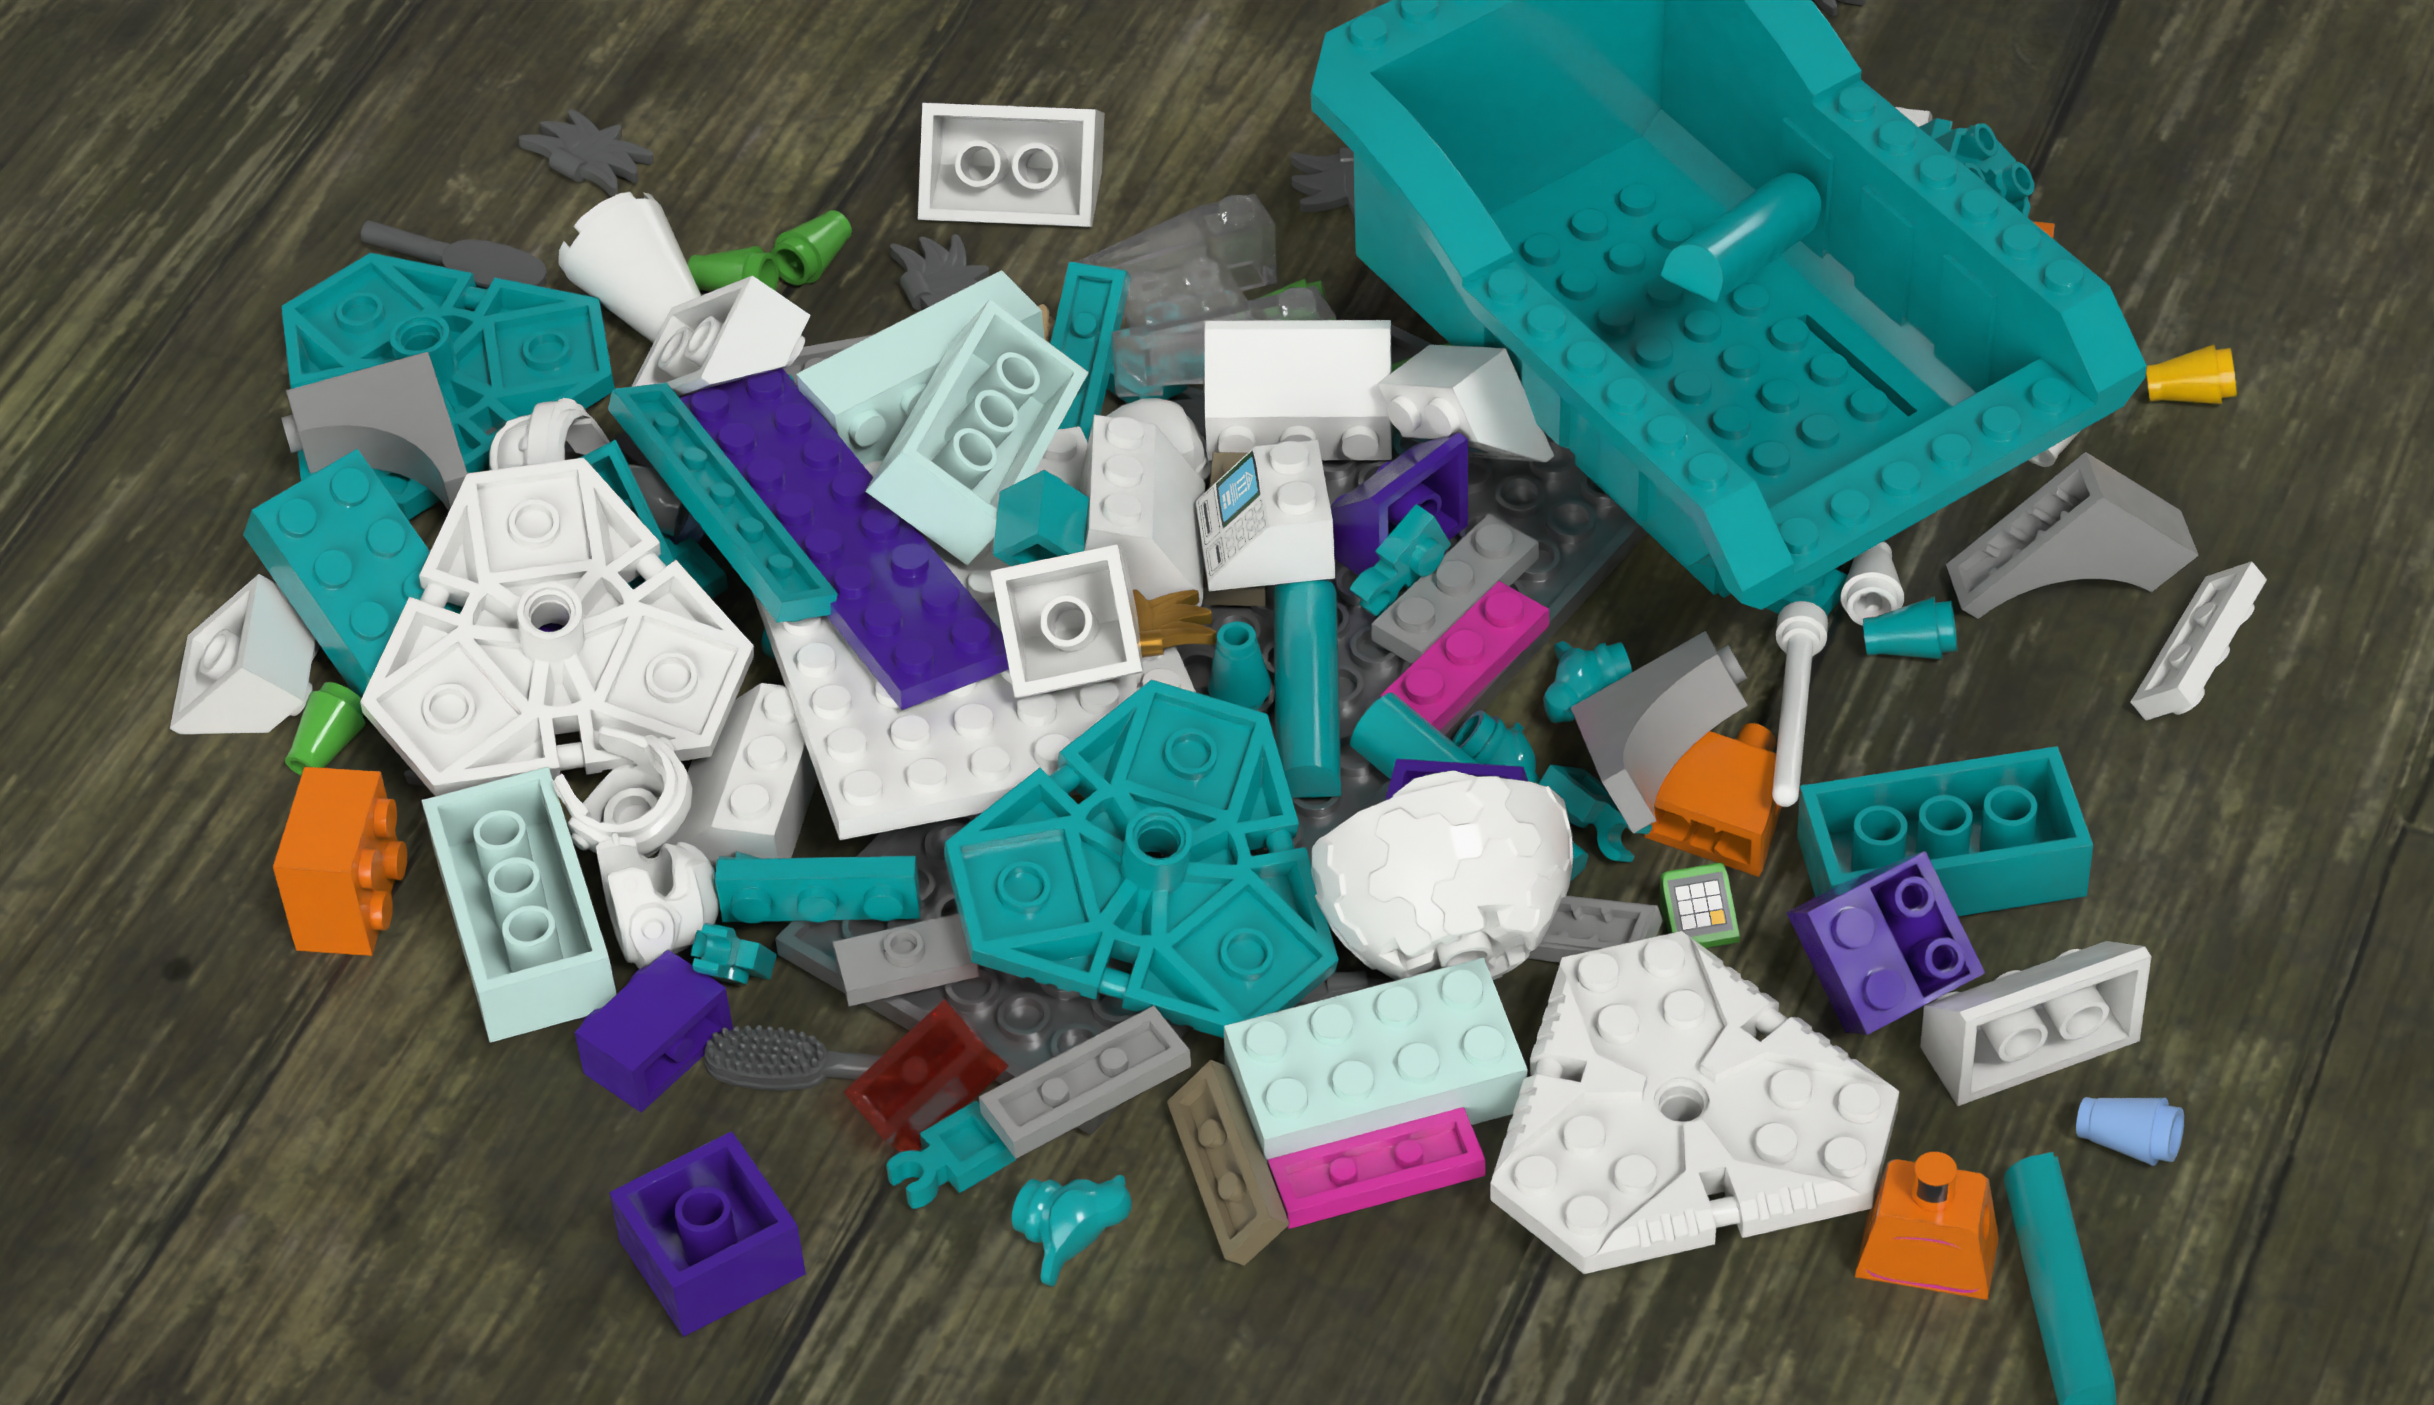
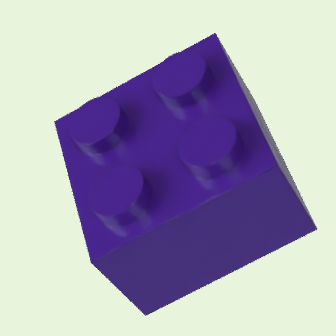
[609,1131,806,1337]

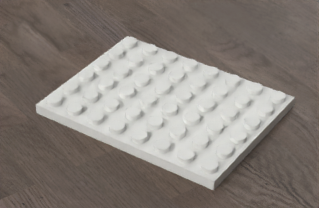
[752,426,1196,840]

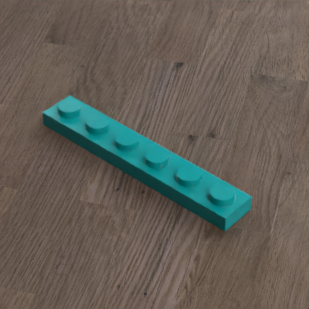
[608,383,838,623]

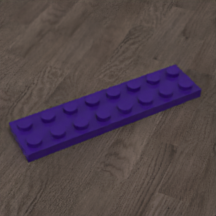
[680,368,1009,710]

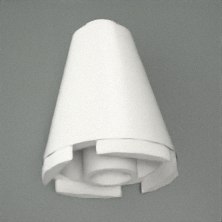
[558,192,701,343]

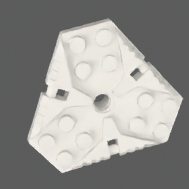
[360,458,754,796]
[1490,931,1899,1274]

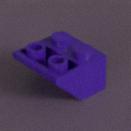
[1786,851,1985,1035]

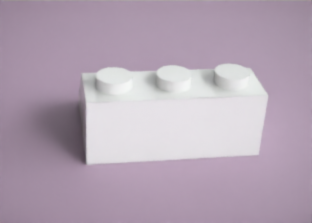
[918,103,1104,227]
[631,276,811,398]
[1205,320,1393,460]
[1080,415,1205,607]
[658,683,818,873]
[1920,941,2151,1106]

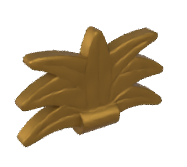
[1133,589,1217,658]

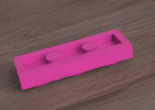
[1380,581,1549,731]
[1267,1107,1486,1229]

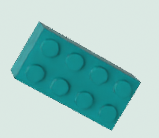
[243,448,463,698]
[1797,746,2093,916]

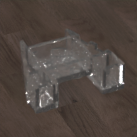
[1075,193,1337,397]

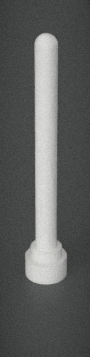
[1772,601,1828,807]

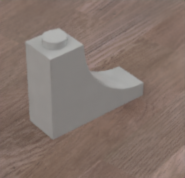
[281,352,467,511]
[1946,452,2199,619]
[1571,631,1748,834]

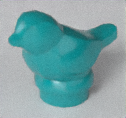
[1543,641,1632,723]
[1452,710,1541,784]
[1012,1175,1132,1287]

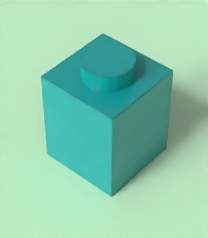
[993,469,1089,566]

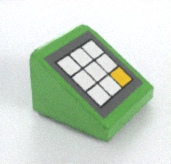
[1660,863,1740,948]

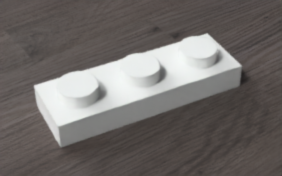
[2131,561,2267,720]

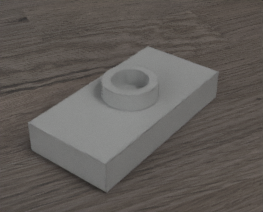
[1527,895,1663,962]
[833,913,979,1006]

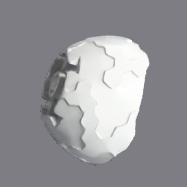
[1311,771,1573,980]

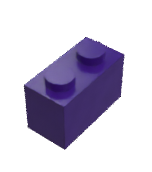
[575,949,733,1113]

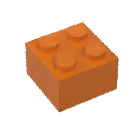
[273,767,407,956]

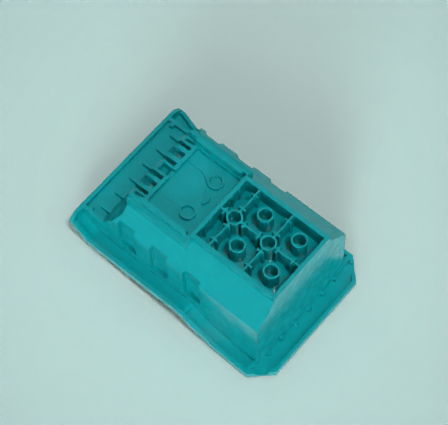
[1311,0,2147,610]

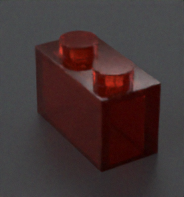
[843,999,1009,1152]

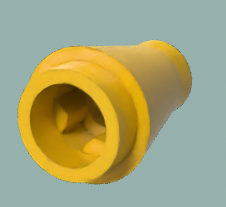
[2146,344,2237,404]

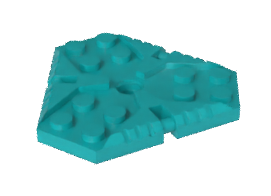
[281,253,615,520]
[944,679,1338,1038]

